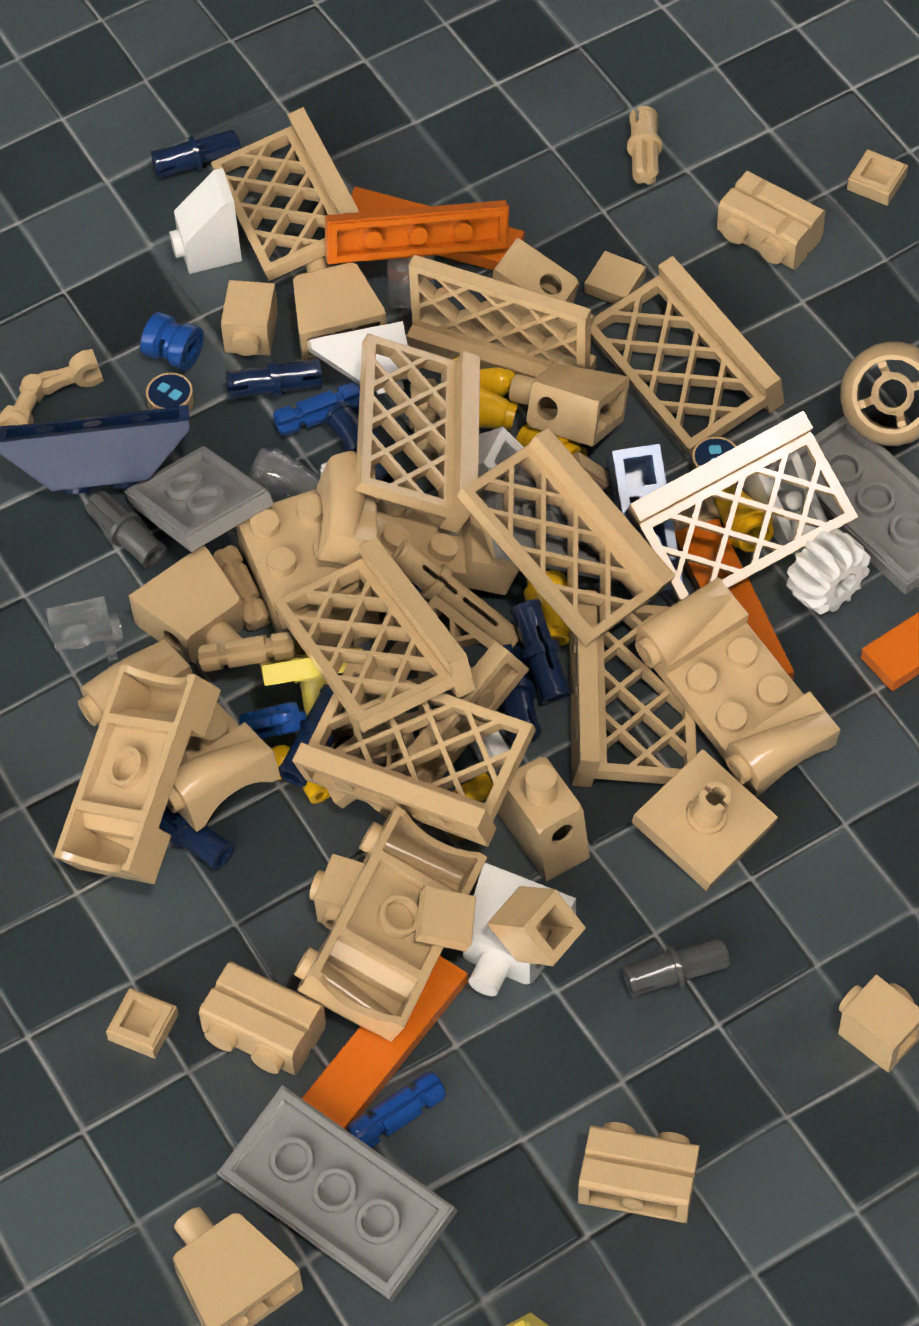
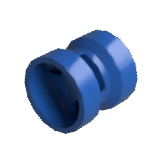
[140,311,204,371]

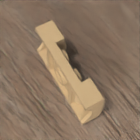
[317,451,519,595]
[635,577,841,798]
[78,639,281,832]
[53,664,221,884]
[293,806,487,1042]

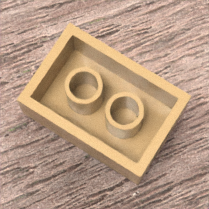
[236,489,379,655]

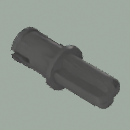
[85,491,167,569]
[623,939,730,998]

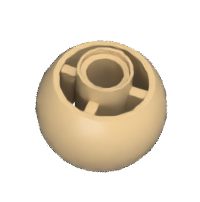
[840,341,919,446]

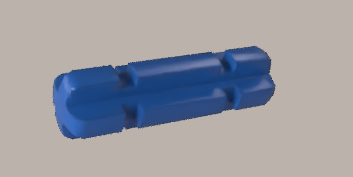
[273,382,360,437]
[238,702,306,740]
[347,1071,446,1148]

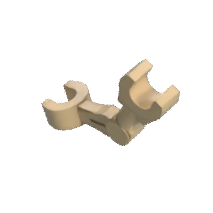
[0,349,104,426]

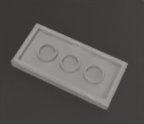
[797,415,919,595]
[217,1085,458,1302]

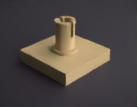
[631,749,778,891]

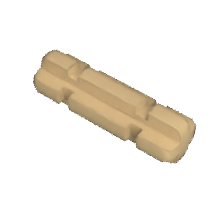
[213,545,271,631]
[198,631,297,672]

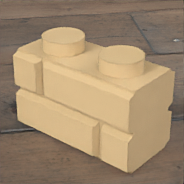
[717,171,826,270]
[199,962,326,1076]
[578,1122,700,1224]

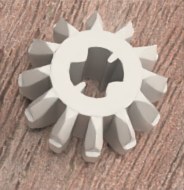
[786,528,871,615]

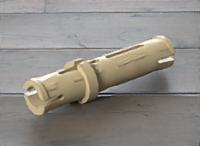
[391,539,520,648]

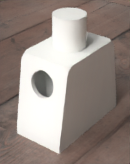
[463,863,576,996]

